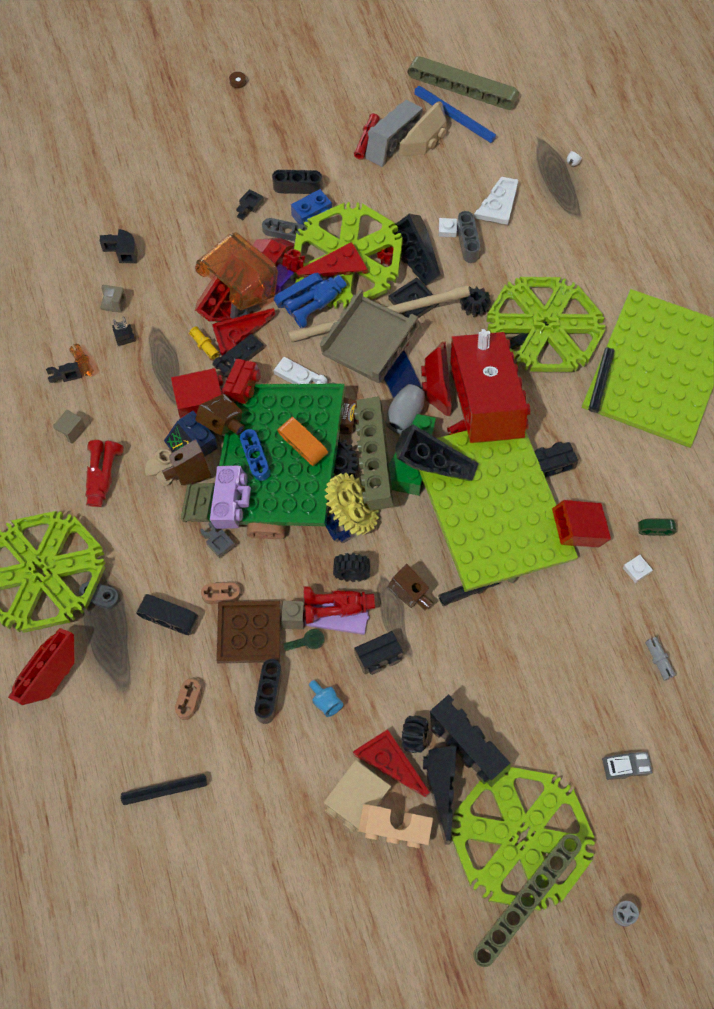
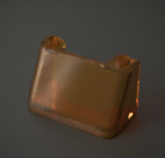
[195,232,278,311]

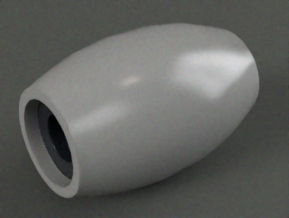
[386,384,425,434]

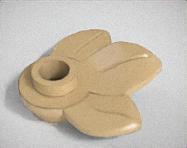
[145,449,173,486]

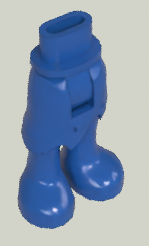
[283,275,347,328]

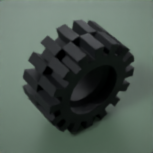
[333,553,370,582]

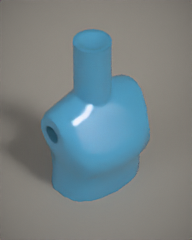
[309,680,343,717]

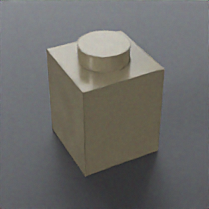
[282,601,305,629]

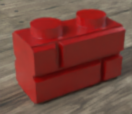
[222,359,261,404]

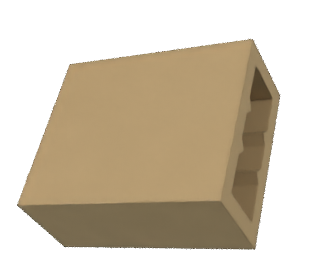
[324,760,391,833]

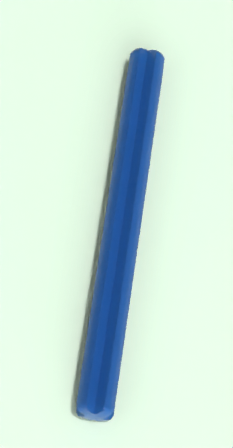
[414,86,496,143]

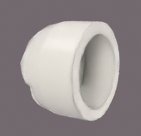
[567,151,582,166]

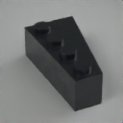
[430,694,511,787]

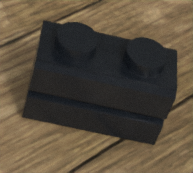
[534,442,578,478]
[354,631,403,675]

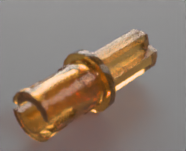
[69,344,94,376]

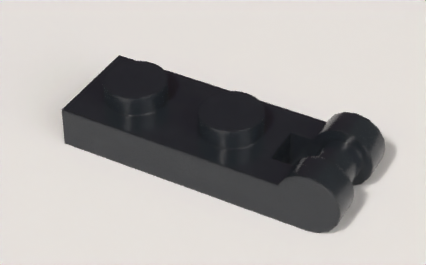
[212,334,264,377]

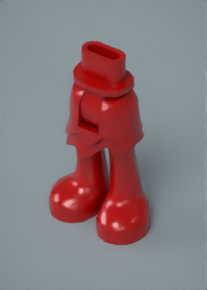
[85,440,124,507]
[303,586,375,624]

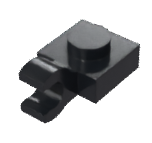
[236,189,264,220]
[46,362,82,383]

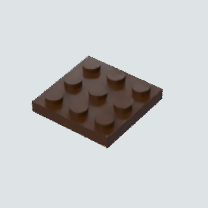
[216,601,280,664]

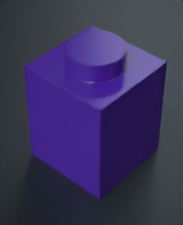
[266,264,295,294]

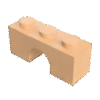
[358,804,433,848]

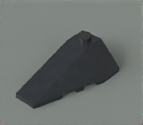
[393,214,441,285]
[395,424,478,481]
[423,746,456,845]

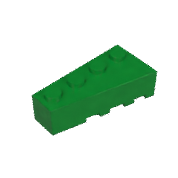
[389,414,436,496]

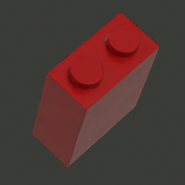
[171,368,223,419]
[552,500,611,548]

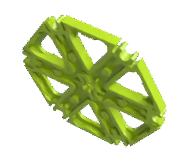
[294,202,403,309]
[486,277,605,372]
[0,511,106,633]
[451,767,595,911]

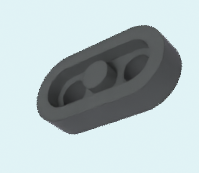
[79,582,119,609]

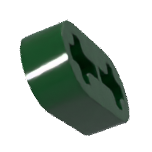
[638,519,677,536]

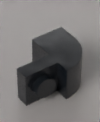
[99,229,138,263]

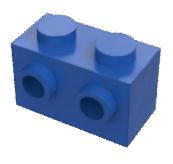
[291,189,332,225]

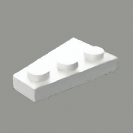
[474,177,518,225]

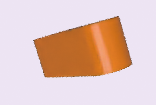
[277,417,328,466]

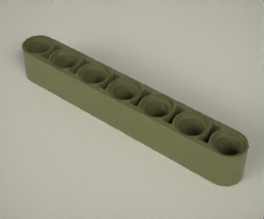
[407,56,519,110]
[473,834,581,967]

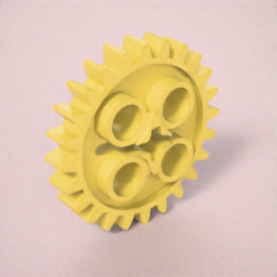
[325,473,379,536]

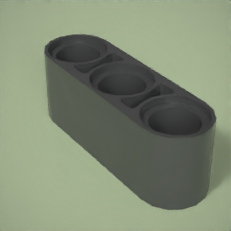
[457,211,480,263]

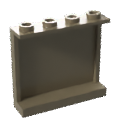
[320,289,419,384]

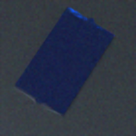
[384,350,422,399]

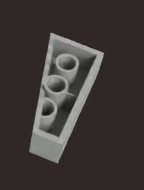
[365,100,423,167]

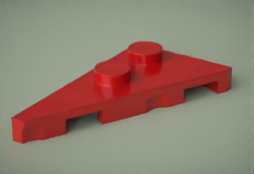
[296,242,368,278]
[212,308,276,356]
[353,729,430,797]

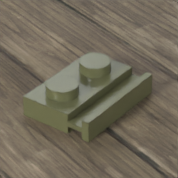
[180,483,215,522]

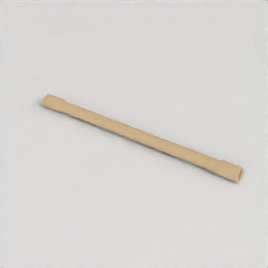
[289,285,470,342]

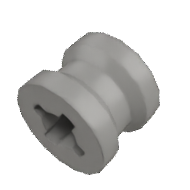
[613,901,639,927]

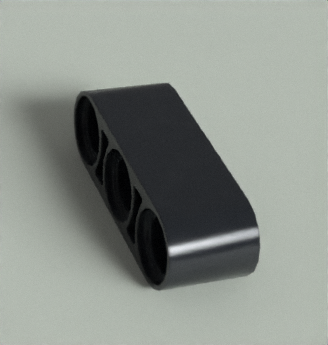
[272,170,323,194]
[136,594,199,636]
[254,659,282,724]

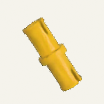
[189,326,220,361]

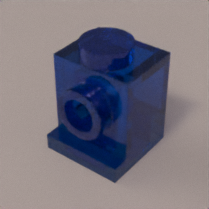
[326,513,351,543]

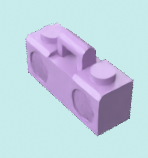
[210,466,251,529]

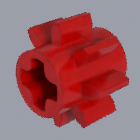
[377,246,394,266]
[282,249,305,272]

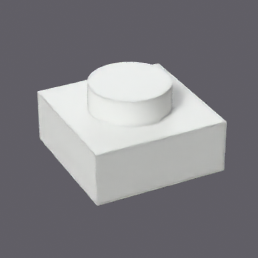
[439,218,457,237]
[623,555,653,583]

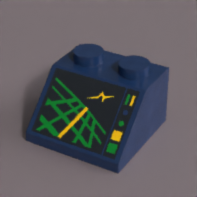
[164,411,218,457]

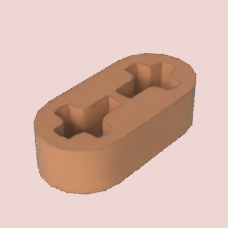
[246,523,285,539]
[201,582,241,604]
[175,679,201,720]

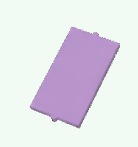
[304,603,369,635]

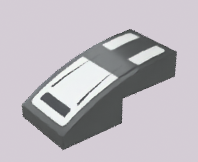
[602,752,653,780]

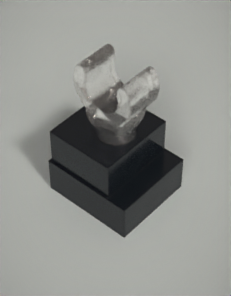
[112,317,136,346]

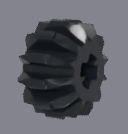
[460,286,491,317]
[401,715,429,753]

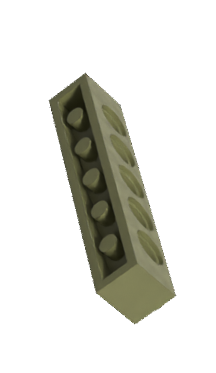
[354,396,394,511]

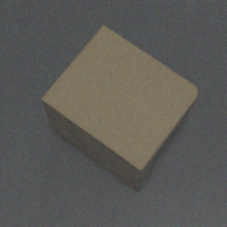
[100,285,126,313]
[53,410,86,444]

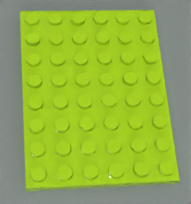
[581,289,714,448]
[419,431,578,592]

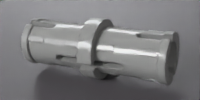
[645,637,676,681]

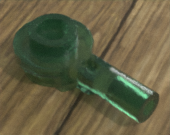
[283,629,324,651]

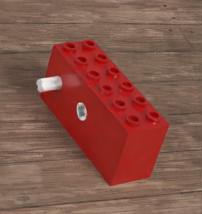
[450,329,530,443]

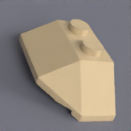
[399,101,447,156]

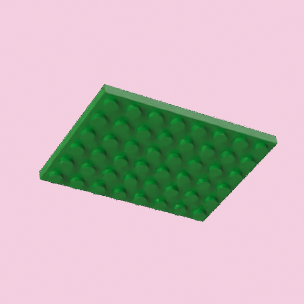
[209,384,346,527]

